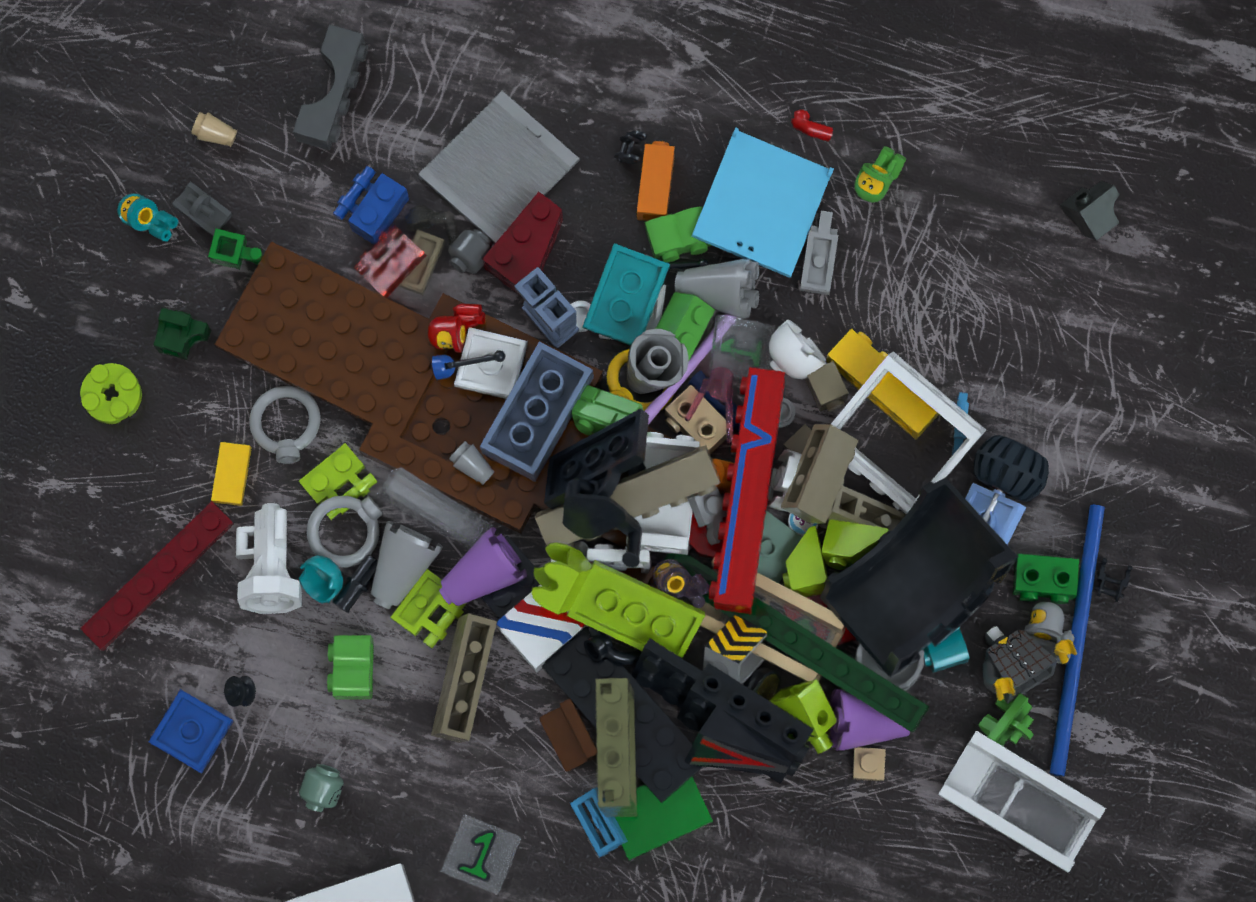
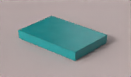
[582,243,670,346]

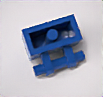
[333,166,409,246]

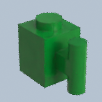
[208,229,263,270]

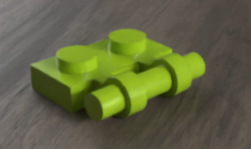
[299,443,378,520]
[390,569,467,649]

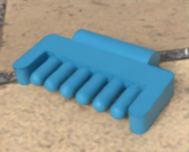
[952,392,969,455]

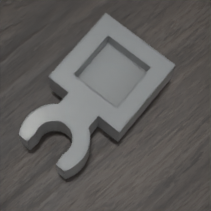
[688,487,727,545]

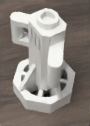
[236,503,302,614]

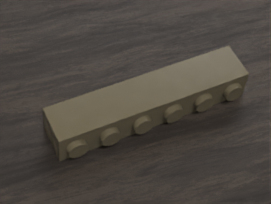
[535,445,720,547]

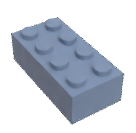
[480,341,594,482]

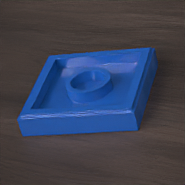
[148,689,233,774]

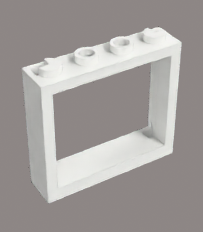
[831,352,986,514]

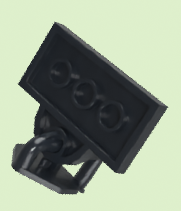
[544,408,649,568]

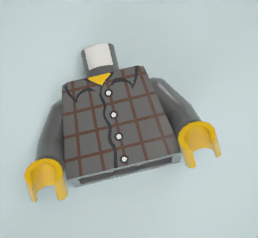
[982,626,1077,704]

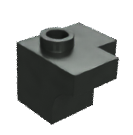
[1060,181,1120,241]

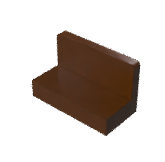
[540,698,597,772]

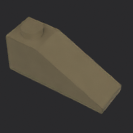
[825,486,906,531]

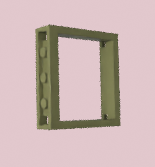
[596,678,637,817]

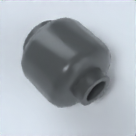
[448,229,493,274]

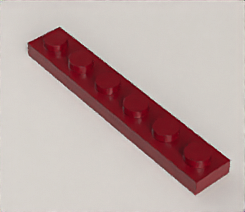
[80,501,234,651]

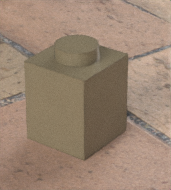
[805,361,849,412]

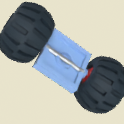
[965,435,1049,596]

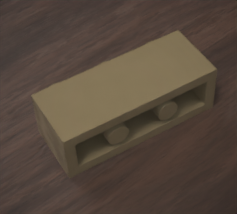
[781,424,859,524]

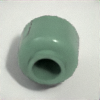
[299,764,344,812]

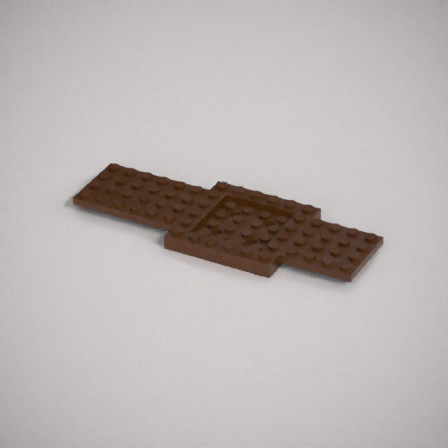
[214,242,673,549]

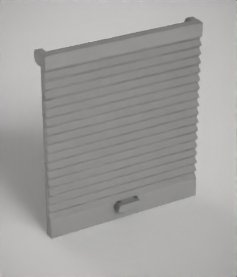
[418,91,580,244]

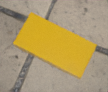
[211,442,252,506]

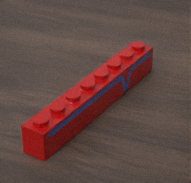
[709,367,785,614]

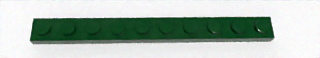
[661,553,930,733]

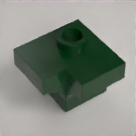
[153,308,211,360]

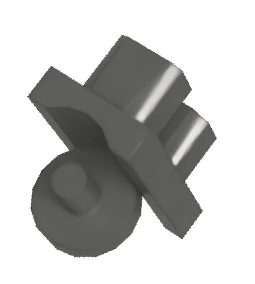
[172,181,233,236]

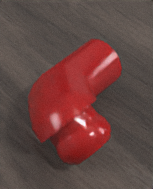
[791,110,833,142]

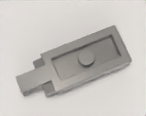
[800,211,838,295]

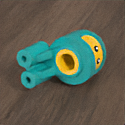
[117,193,178,242]

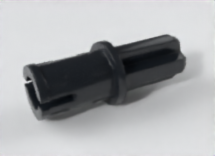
[333,555,378,613]

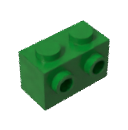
[1012,554,1079,604]

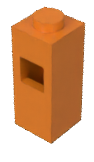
[637,141,675,221]

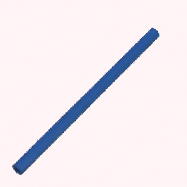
[1049,505,1105,777]

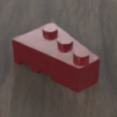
[482,192,563,297]

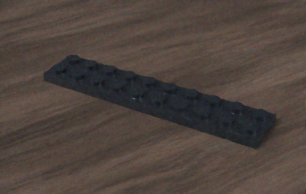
[480,535,704,803]

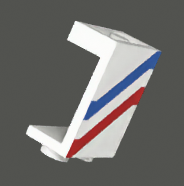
[496,585,589,673]

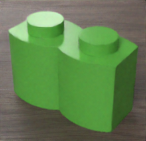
[645,206,712,263]
[327,635,374,700]

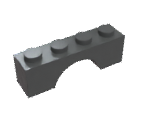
[293,24,368,151]

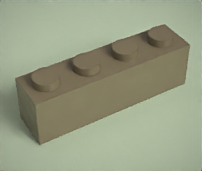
[431,613,497,743]

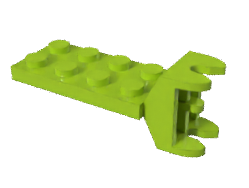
[532,543,705,658]

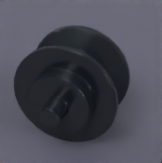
[224,676,256,707]

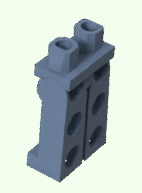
[514,267,579,349]

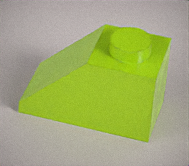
[821,519,889,570]
[782,526,828,597]

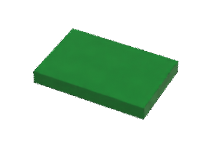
[612,777,713,861]

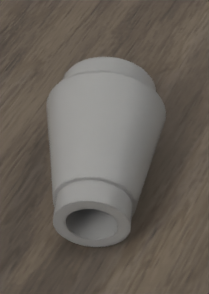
[449,441,495,485]

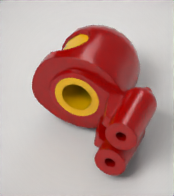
[427,303,486,353]

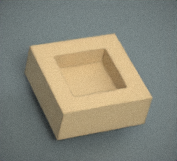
[853,747,886,781]

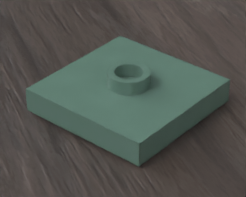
[757,511,802,583]

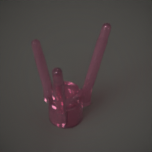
[685,367,734,444]

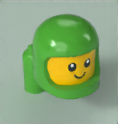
[854,146,906,203]

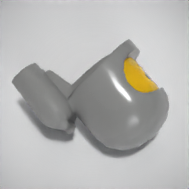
[1024,602,1074,663]

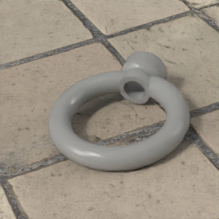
[249,386,321,464]
[307,496,383,568]

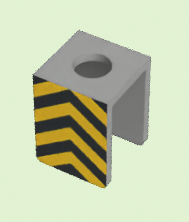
[703,616,767,684]

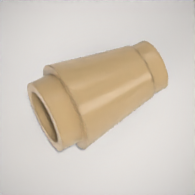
[191,112,237,147]

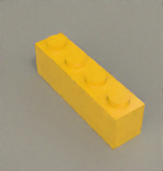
[826,329,939,440]

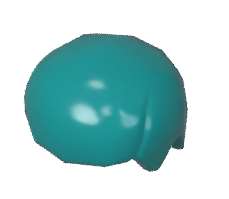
[299,555,343,604]

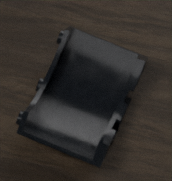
[820,478,1018,678]

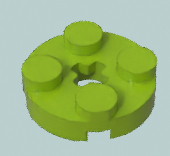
[80,363,142,424]

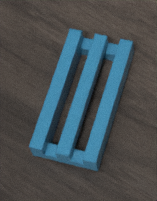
[570,787,628,857]

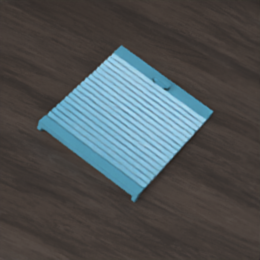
[691,127,834,278]

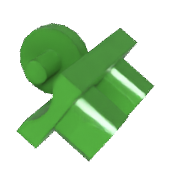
[978,693,1034,746]

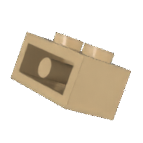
[665,385,733,454]

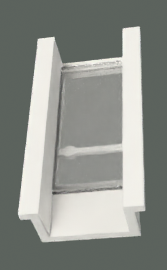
[938,731,1106,873]

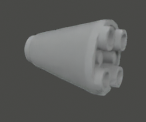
[675,259,759,319]

